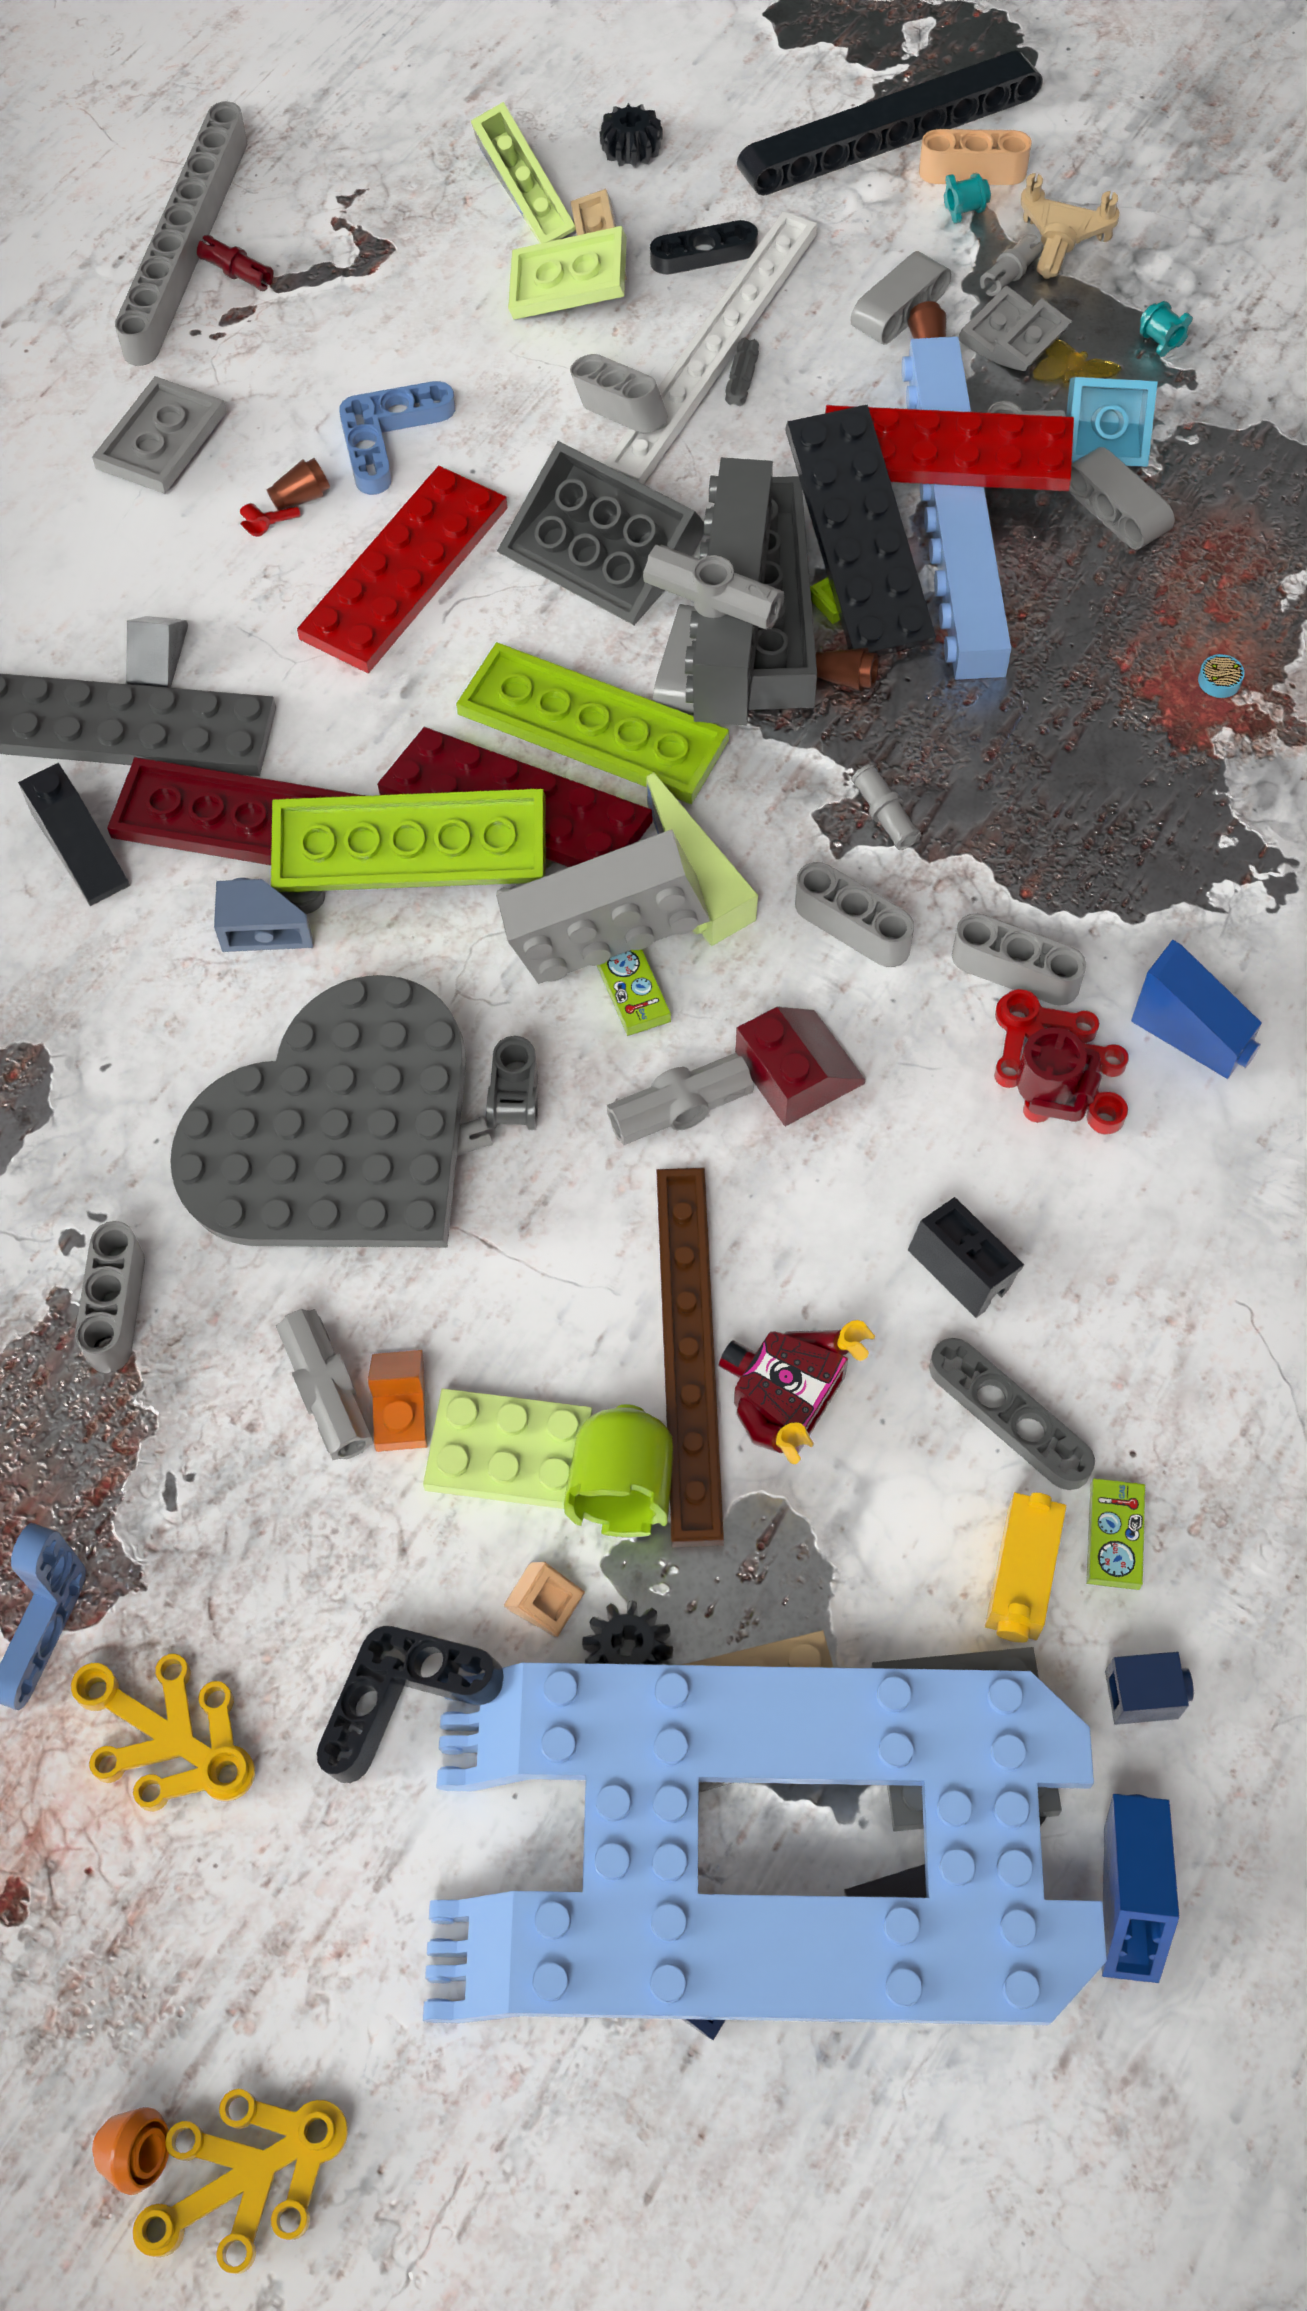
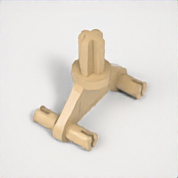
[1021,173,1120,280]

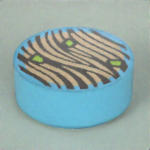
[1198,654,1244,698]

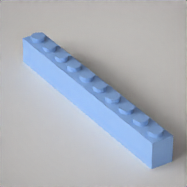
[902,336,1011,680]

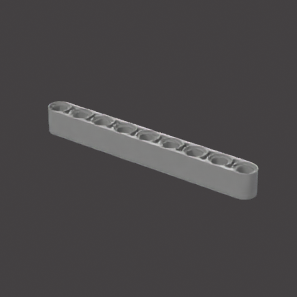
[115,101,247,366]

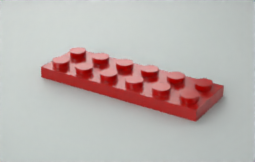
[825,405,1074,491]
[297,465,508,674]

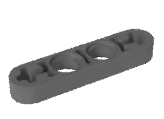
[929,1338,1095,1490]

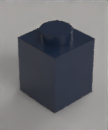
[1105,1652,1194,1725]

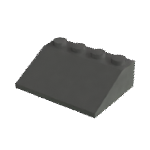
[497,441,704,626]

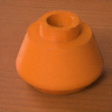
[92,2107,169,2195]

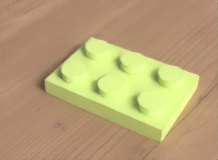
[508,226,627,320]
[423,1388,593,1509]

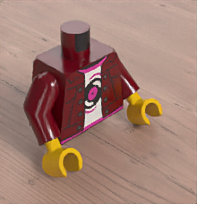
[718,1320,875,1464]

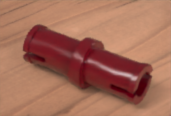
[197,234,274,291]

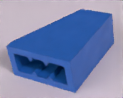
[1131,939,1262,1079]
[1101,1794,1179,1983]

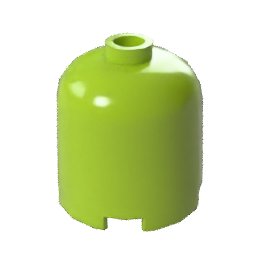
[564,1404,673,1538]

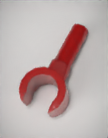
[240,503,300,537]

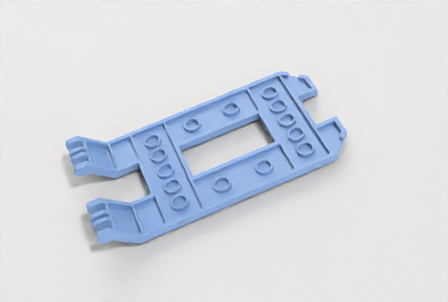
[423,1662,1107,2025]

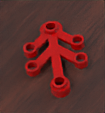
[994,989,1129,1135]

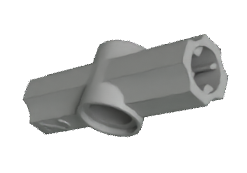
[643,545,784,629]
[607,1053,754,1145]
[276,1309,373,1460]

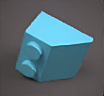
[1066,377,1158,467]

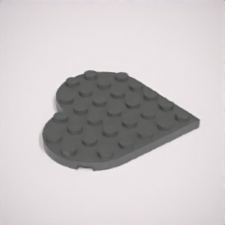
[170,975,466,1248]

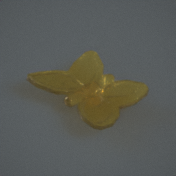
[1033,339,1122,383]

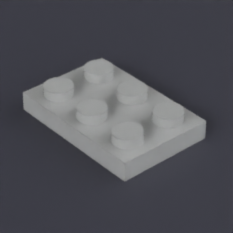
[92,376,226,494]

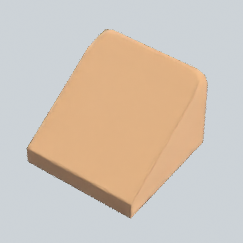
[504,1562,585,1637]

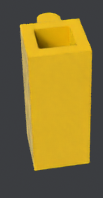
[985,1492,1067,1643]

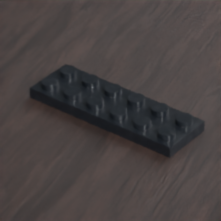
[785,404,936,656]

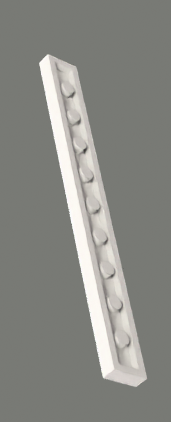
[604,211,817,484]

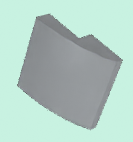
[958,285,1072,371]

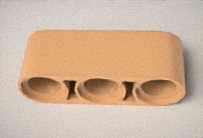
[919,129,1032,185]

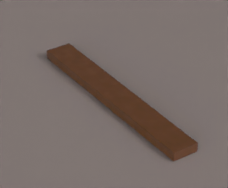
[656,1168,724,1548]

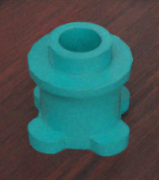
[943,173,991,223]
[1140,301,1193,357]

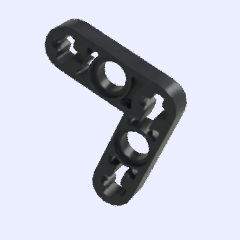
[316,1626,504,1783]

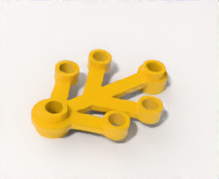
[71,1654,255,1812]
[133,2089,348,2274]

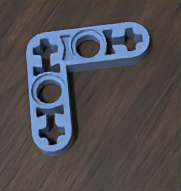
[339,381,455,495]
[0,1523,86,1710]

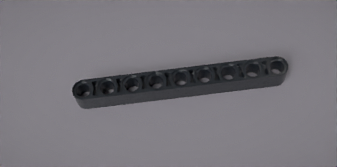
[737,51,1043,196]

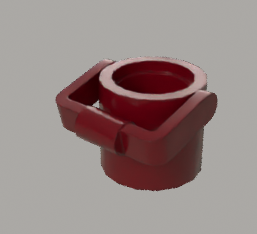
[1016,1027,1102,1122]

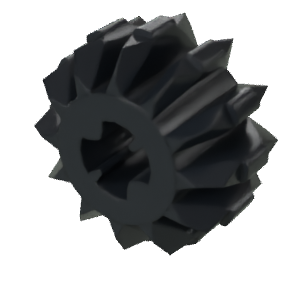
[599,103,663,168]
[582,1600,673,1665]

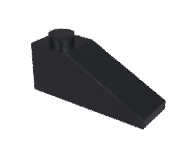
[18,762,130,906]

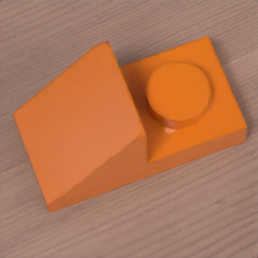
[368,1350,427,1452]

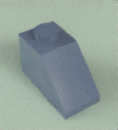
[214,878,313,952]

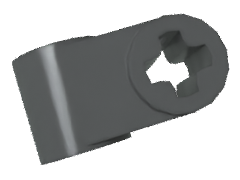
[486,1036,538,1130]

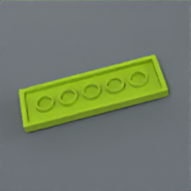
[456,642,729,805]
[271,789,546,892]

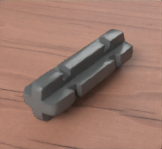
[725,338,759,406]

